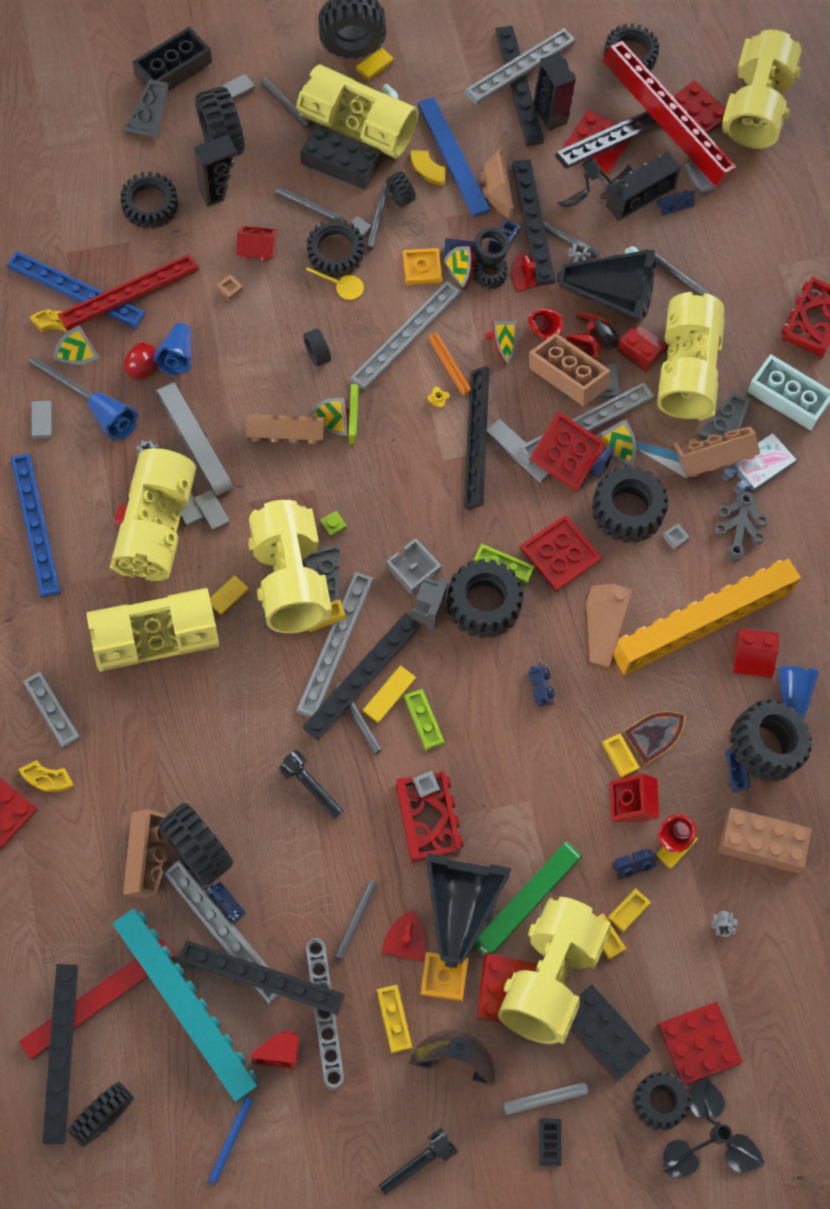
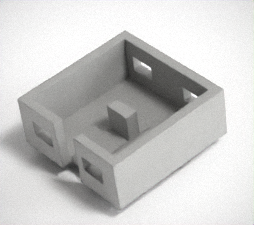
[386,538,442,595]

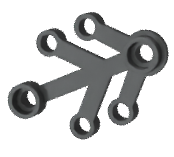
[714,491,768,562]

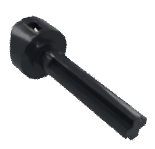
[279,750,344,819]
[379,1127,458,1195]

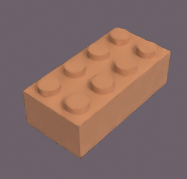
[529,333,611,406]
[718,808,812,874]

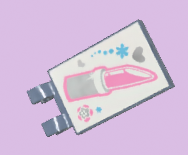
[722,433,797,495]

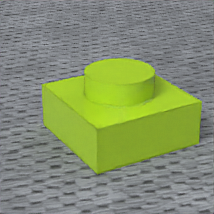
[320,511,347,538]

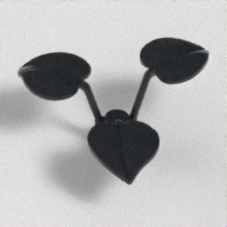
[557,157,634,207]
[663,1077,764,1177]

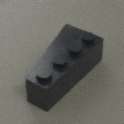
[194,134,237,207]

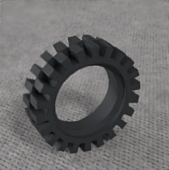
[604,23,659,71]
[120,172,178,229]
[307,218,364,277]
[68,1082,134,1147]

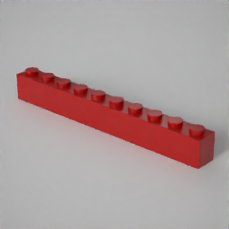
[602,41,736,187]

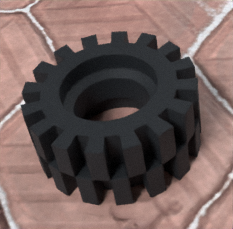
[386,171,416,207]
[474,253,508,289]

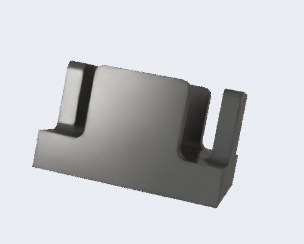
[411,577,448,630]

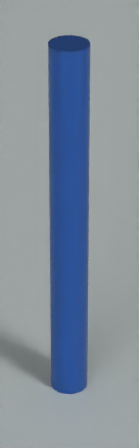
[208,1097,253,1184]

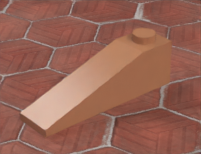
[586,584,632,668]

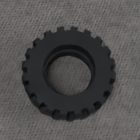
[318,0,387,59]
[195,86,245,157]
[592,466,668,543]
[447,559,524,638]
[730,700,812,782]
[158,803,233,885]

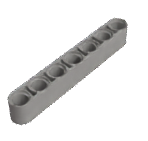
[156,382,233,497]
[306,938,344,1091]

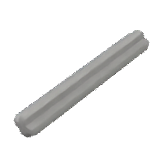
[503,1082,588,1115]

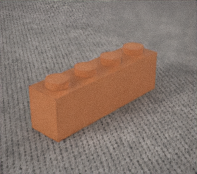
[246,414,325,444]
[673,427,760,477]
[123,809,169,899]

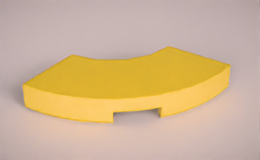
[410,150,446,186]
[30,309,83,333]
[18,760,74,792]

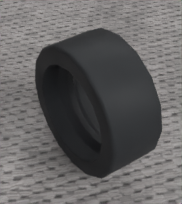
[473,227,510,265]
[303,328,331,367]

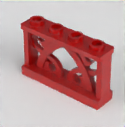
[781,275,830,359]
[395,771,464,864]

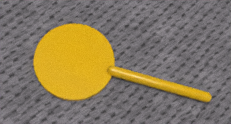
[306,267,364,300]

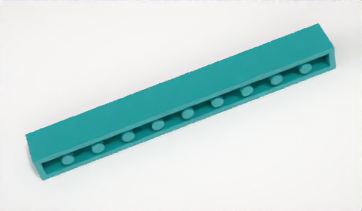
[112,908,259,1103]

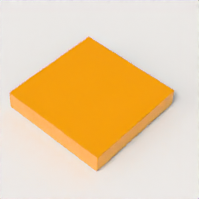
[402,248,443,285]
[420,952,468,1002]

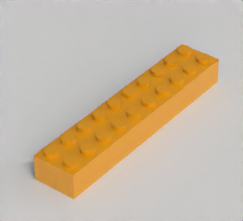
[613,558,801,676]

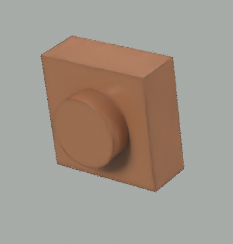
[217,275,243,301]

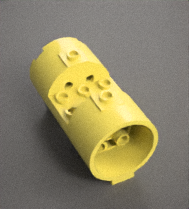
[722,30,802,149]
[296,64,418,159]
[657,292,724,421]
[110,448,196,581]
[248,500,332,633]
[87,588,220,672]
[498,897,610,1044]

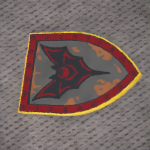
[624,711,686,765]

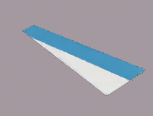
[637,441,688,478]

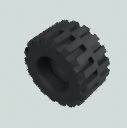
[632,1071,691,1131]

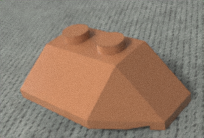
[480,147,514,218]

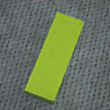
[349,384,358,444]
[473,544,535,585]
[404,688,445,751]

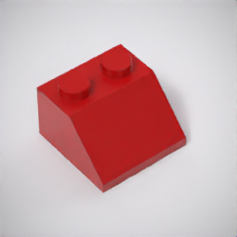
[236,225,278,260]
[617,325,669,372]
[733,628,779,678]
[610,773,660,822]
[251,1031,299,1069]

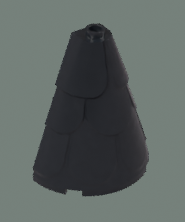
[557,250,656,321]
[426,853,511,968]
[409,1030,495,1086]

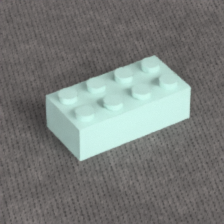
[747,354,830,431]

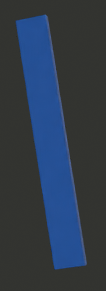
[418,97,490,218]
[7,251,146,329]
[11,453,61,598]

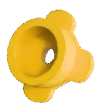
[428,387,450,408]

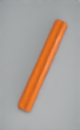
[428,332,471,396]

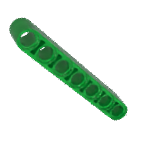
[473,841,582,956]

